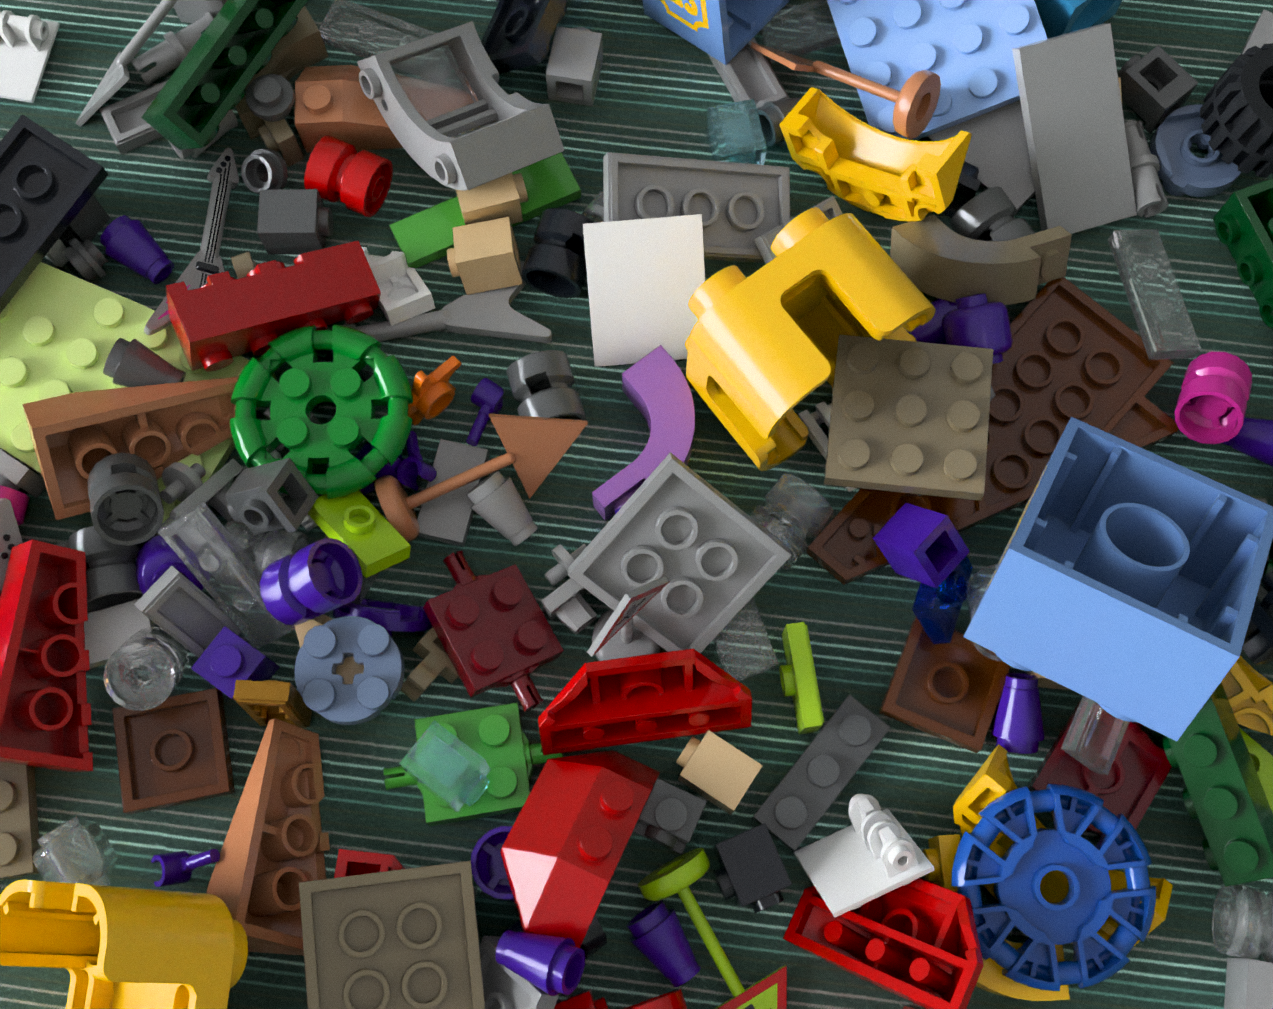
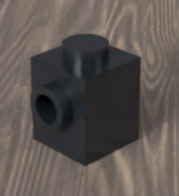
[713,823,792,913]

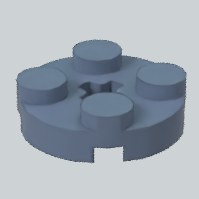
[1149,104,1241,197]
[294,616,405,725]

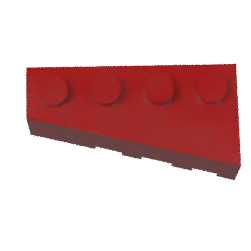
[166,240,381,372]
[0,539,93,772]

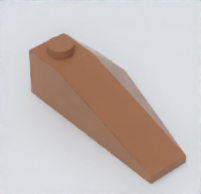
[295,65,472,153]
[22,377,238,520]
[206,718,330,956]

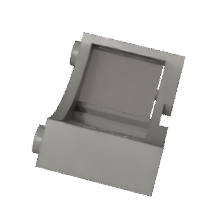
[357,21,565,190]

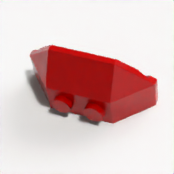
[538,648,752,755]
[500,750,660,948]
[783,878,984,1009]

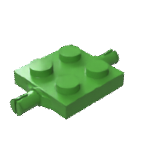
[383,702,563,827]

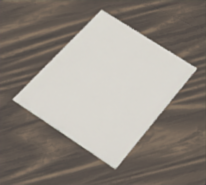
[583,214,705,367]

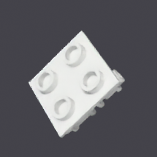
[0,10,60,103]
[794,793,935,918]

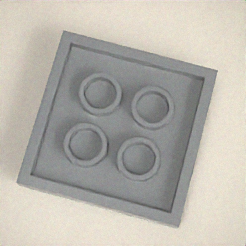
[568,452,791,653]

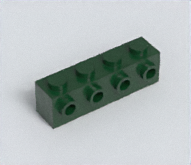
[141,0,308,150]
[1213,178,1273,331]
[1163,682,1273,887]

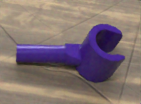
[466,378,504,446]
[397,431,437,491]
[151,849,220,887]

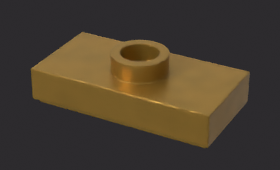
[233,680,312,728]

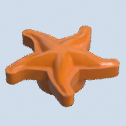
[408,356,462,426]

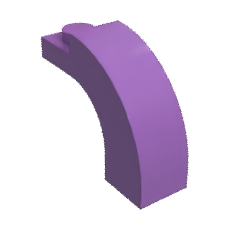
[592,345,695,521]

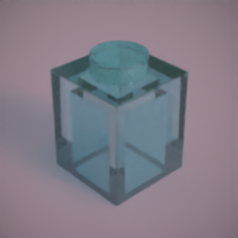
[706,99,767,165]
[399,720,491,812]

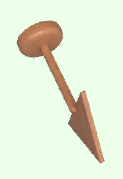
[750,42,941,140]
[374,414,588,542]

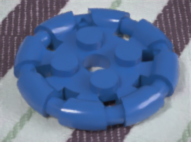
[951,783,1156,991]

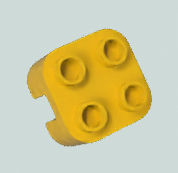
[685,207,936,471]
[0,880,248,1009]

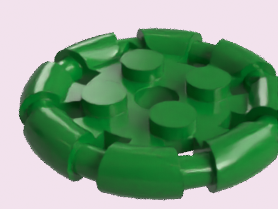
[229,325,413,499]

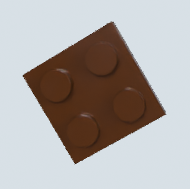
[879,615,1011,753]
[112,688,235,815]

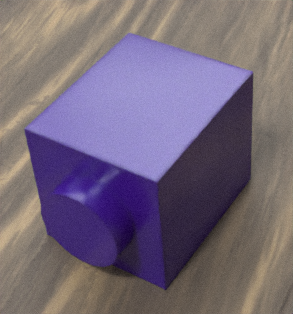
[873,503,970,588]
[191,626,280,701]

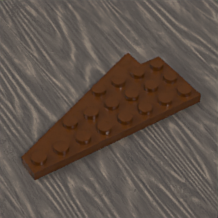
[806,277,1179,585]

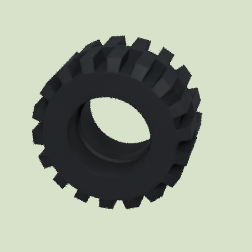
[1200,43,1273,178]

